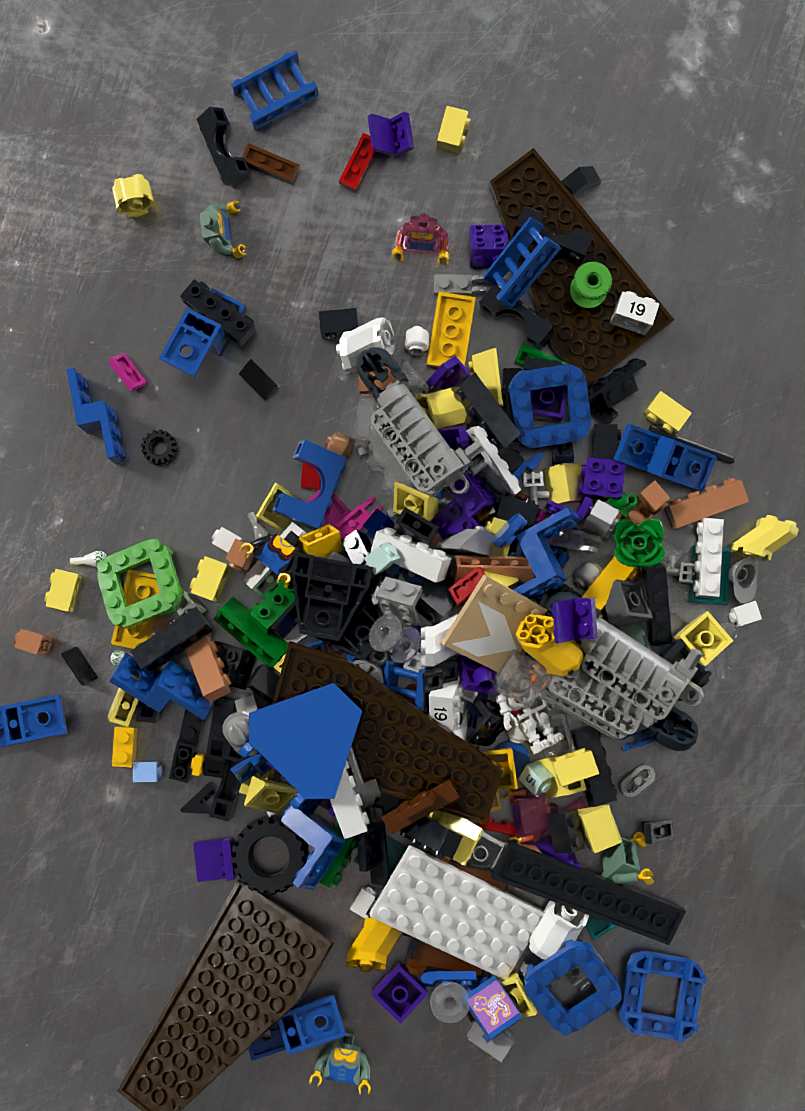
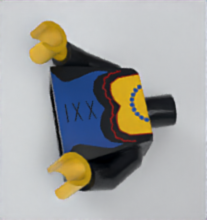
[239,531,300,588]

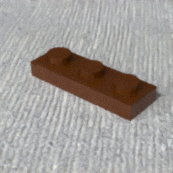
[242,143,300,184]

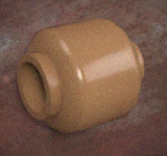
[325,432,354,458]

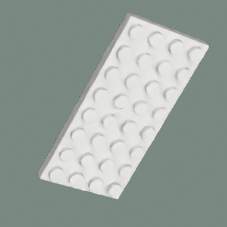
[369,845,544,979]

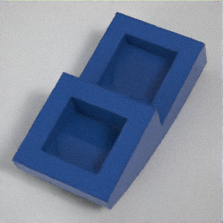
[512,453,544,479]
[231,753,272,784]

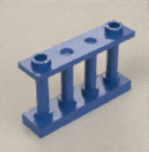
[231,50,319,130]
[482,217,561,308]
[384,658,431,715]

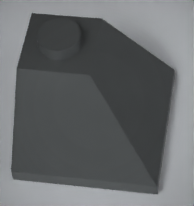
[605,579,653,627]

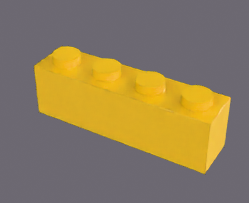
[581,556,639,619]

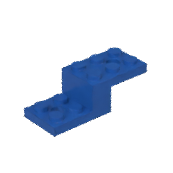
[66,368,125,464]
[614,423,717,492]
[109,653,214,720]
[0,694,67,747]
[248,994,346,1061]

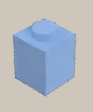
[133,761,163,782]

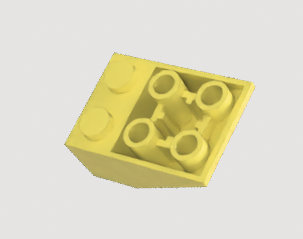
[428,810,484,866]

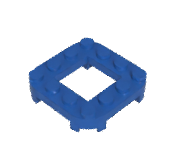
[508,364,591,448]
[524,939,622,1036]
[619,951,706,1042]

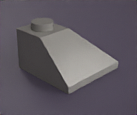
[436,526,494,556]

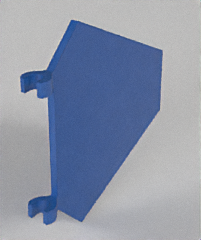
[238,683,363,809]

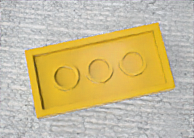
[427,292,476,368]
[111,569,160,649]

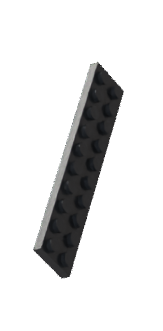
[491,840,686,945]

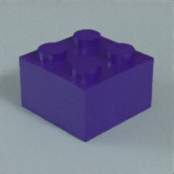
[530,385,567,423]
[372,961,428,1024]

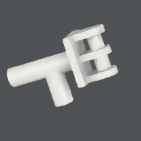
[523,471,549,505]
[666,556,695,584]

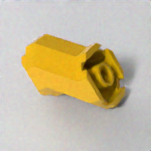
[516,615,584,677]
[346,917,403,973]

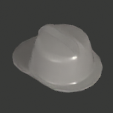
[728,557,758,603]
[223,713,259,756]

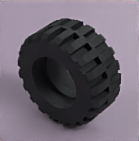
[232,816,309,895]

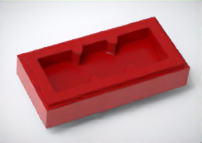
[448,567,486,605]

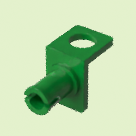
[607,491,637,519]

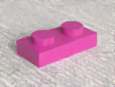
[108,353,147,392]

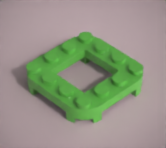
[97,539,184,630]

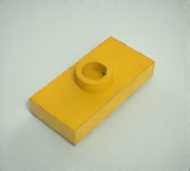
[191,753,206,776]

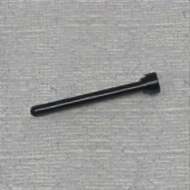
[648,423,735,464]

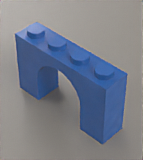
[272,439,346,529]

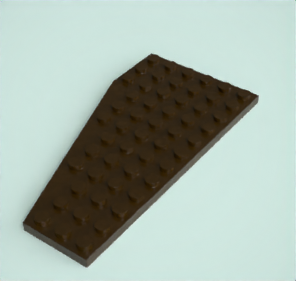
[489,148,674,386]
[259,641,503,825]
[117,879,334,1111]

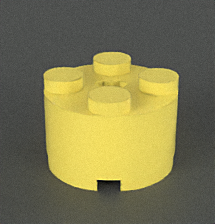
[112,174,154,217]

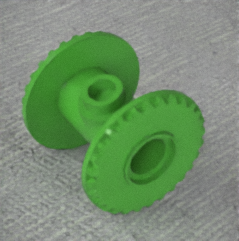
[570,262,612,308]

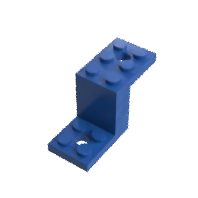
[159,288,246,378]
[514,507,581,599]
[281,792,348,890]

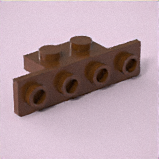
[381,779,459,834]

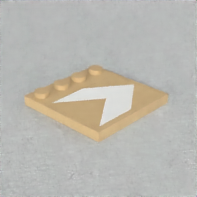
[441,575,547,676]

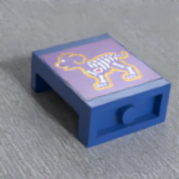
[460,975,523,1043]

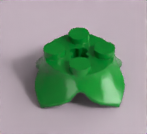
[614,519,665,568]

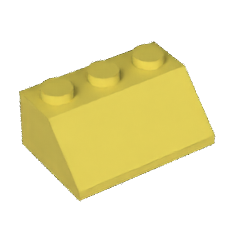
[468,348,503,408]

